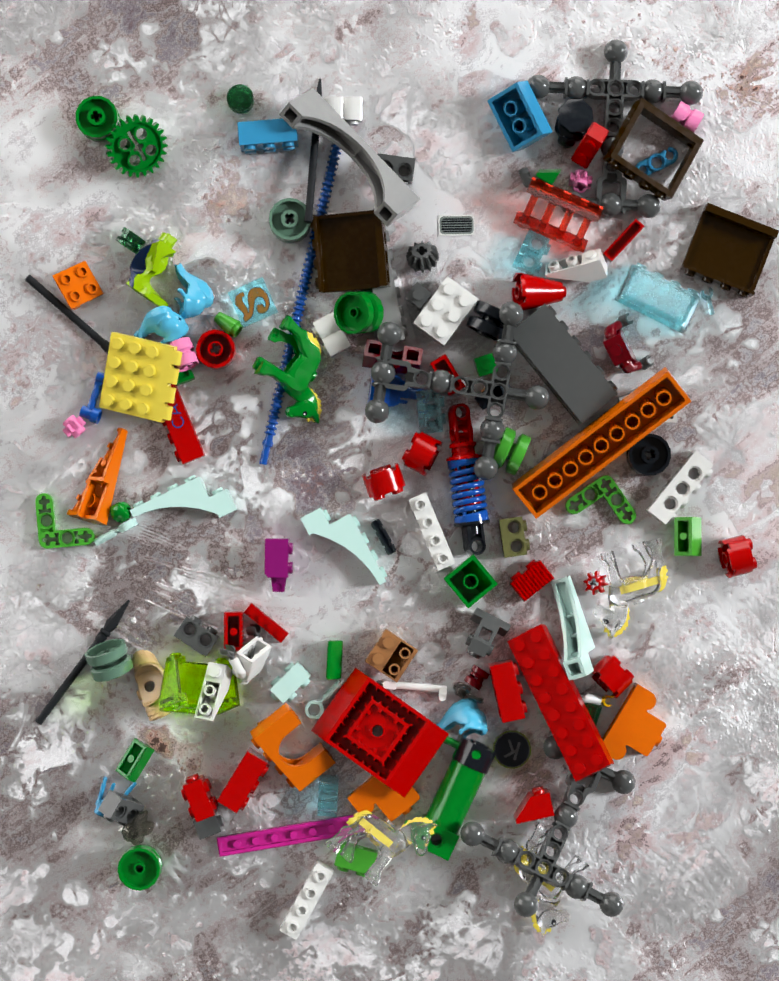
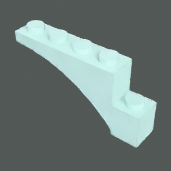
[130,475,238,518]
[300,507,388,585]
[551,575,595,681]

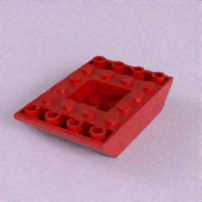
[311,668,449,798]

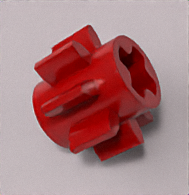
[583,571,609,595]

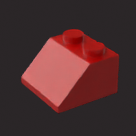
[513,786,555,824]

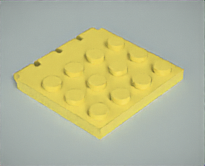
[99,332,183,423]

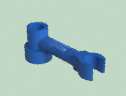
[79,371,104,424]

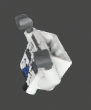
[220,624,272,685]

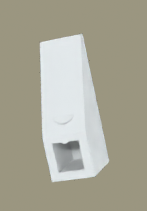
[545,249,607,282]
[194,662,233,722]

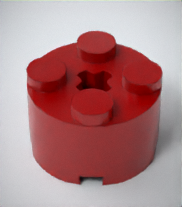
[196,329,236,370]
[402,432,443,476]
[362,463,406,501]
[718,535,757,578]
[590,655,634,699]

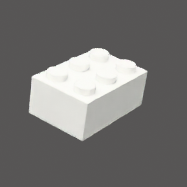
[413,276,478,347]

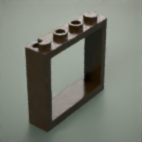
[603,98,704,201]

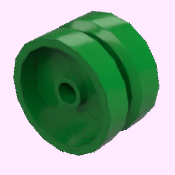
[76,96,120,142]
[334,291,384,334]
[118,844,163,891]

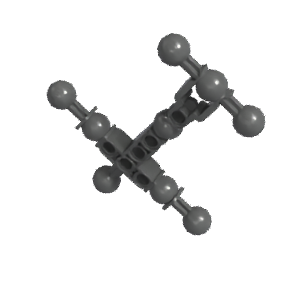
[528,39,703,218]
[365,302,549,480]
[460,735,636,917]

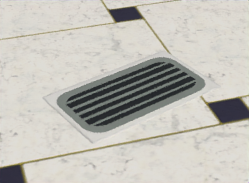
[438,214,475,236]

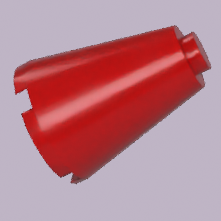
[511,273,566,311]

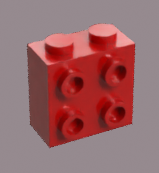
[181,773,219,822]

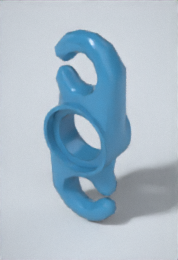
[635,147,678,176]

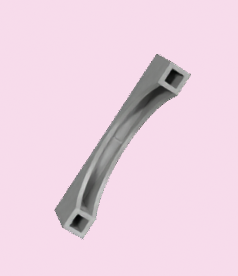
[279,88,420,227]

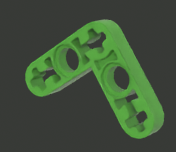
[565,475,636,524]
[35,493,96,549]

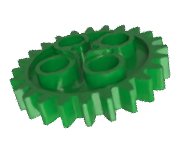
[105,114,168,178]

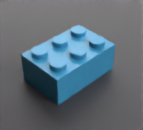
[487,80,553,152]
[237,118,299,154]

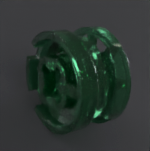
[227,84,254,114]
[115,227,146,254]

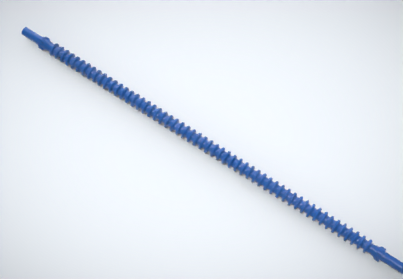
[259,144,341,465]

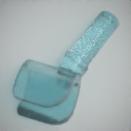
[701,287,715,315]

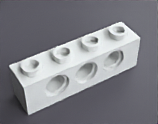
[646,450,714,525]
[408,492,456,571]
[280,859,334,940]

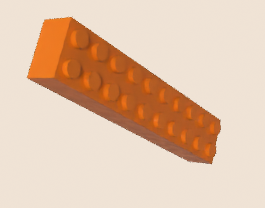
[512,367,691,519]

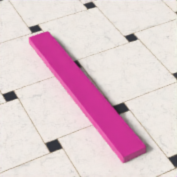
[217,814,370,857]

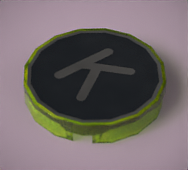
[493,730,531,769]

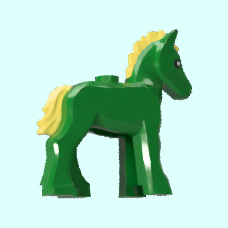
[252,315,322,423]

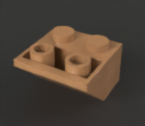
[365,628,418,682]

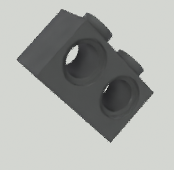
[377,153,416,186]
[174,615,219,657]
[98,790,145,826]

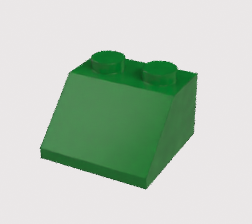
[443,554,498,608]

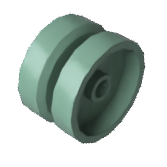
[269,198,311,244]
[85,639,133,682]

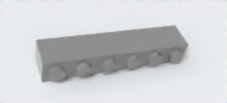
[372,230,408,342]

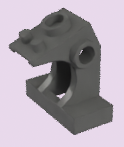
[465,608,511,659]

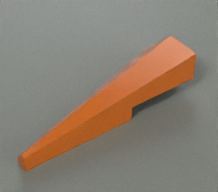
[67,428,128,525]

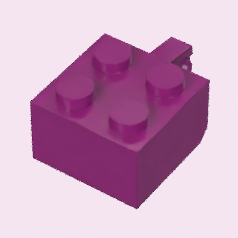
[265,538,293,592]

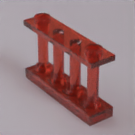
[513,177,604,253]

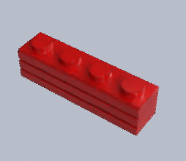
[603,219,645,262]
[244,603,289,643]

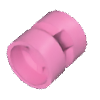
[671,101,704,133]
[168,337,200,372]

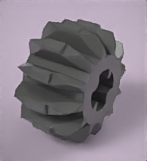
[406,240,439,273]

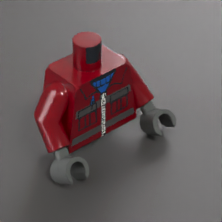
[603,313,654,373]

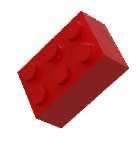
[488,659,528,723]
[217,747,270,813]

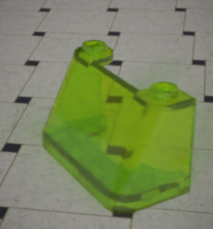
[158,653,240,715]

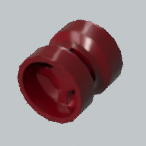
[464,664,490,691]

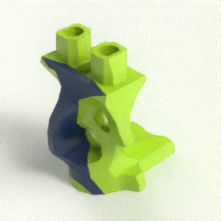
[126,232,177,307]

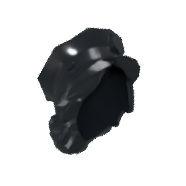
[555,99,594,148]

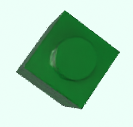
[473,353,498,378]

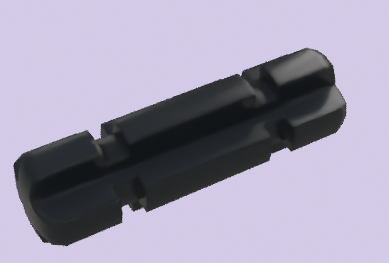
[371,519,396,555]

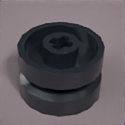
[466,301,504,341]
[626,434,671,476]

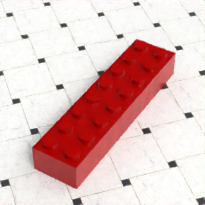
[507,624,614,782]

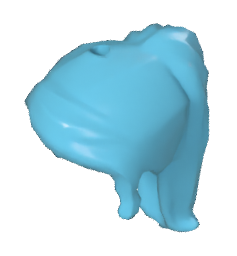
[174,263,214,319]
[134,306,189,344]
[436,698,488,737]

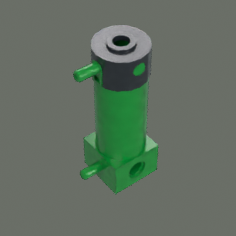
[404,736,496,861]

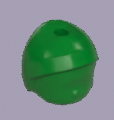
[110,502,131,523]

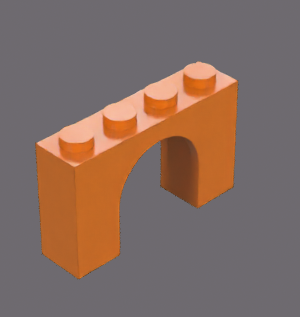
[250,703,336,791]

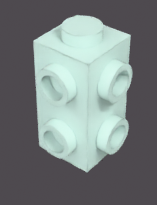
[270,661,311,703]

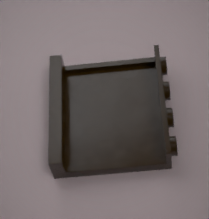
[680,203,779,298]
[310,209,391,293]

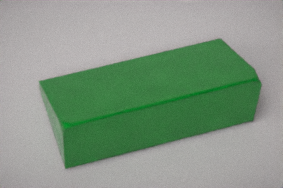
[536,169,561,185]
[326,640,343,680]
[115,738,154,782]

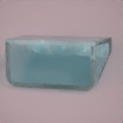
[614,263,700,333]

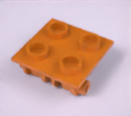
[52,261,104,310]

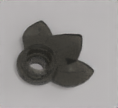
[453,682,484,704]
[121,810,155,845]

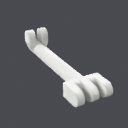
[381,680,447,701]

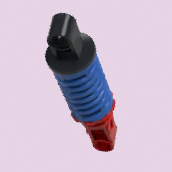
[446,403,490,555]

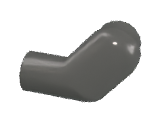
[518,167,544,190]

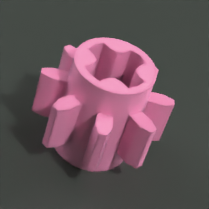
[569,169,593,193]
[62,415,86,438]

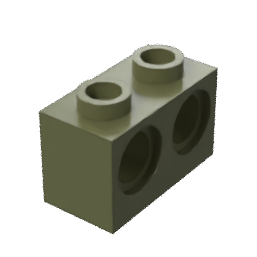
[498,516,530,558]

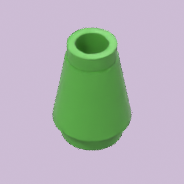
[214,312,243,338]

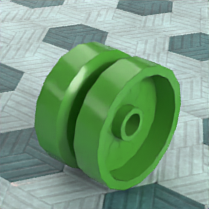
[494,427,531,476]

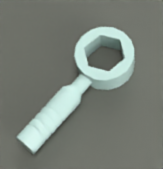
[94,518,138,546]
[305,680,343,720]

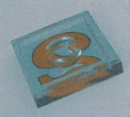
[228,277,278,328]

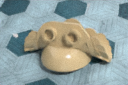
[132,650,175,721]

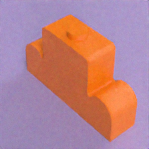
[602,683,666,760]
[347,776,420,821]

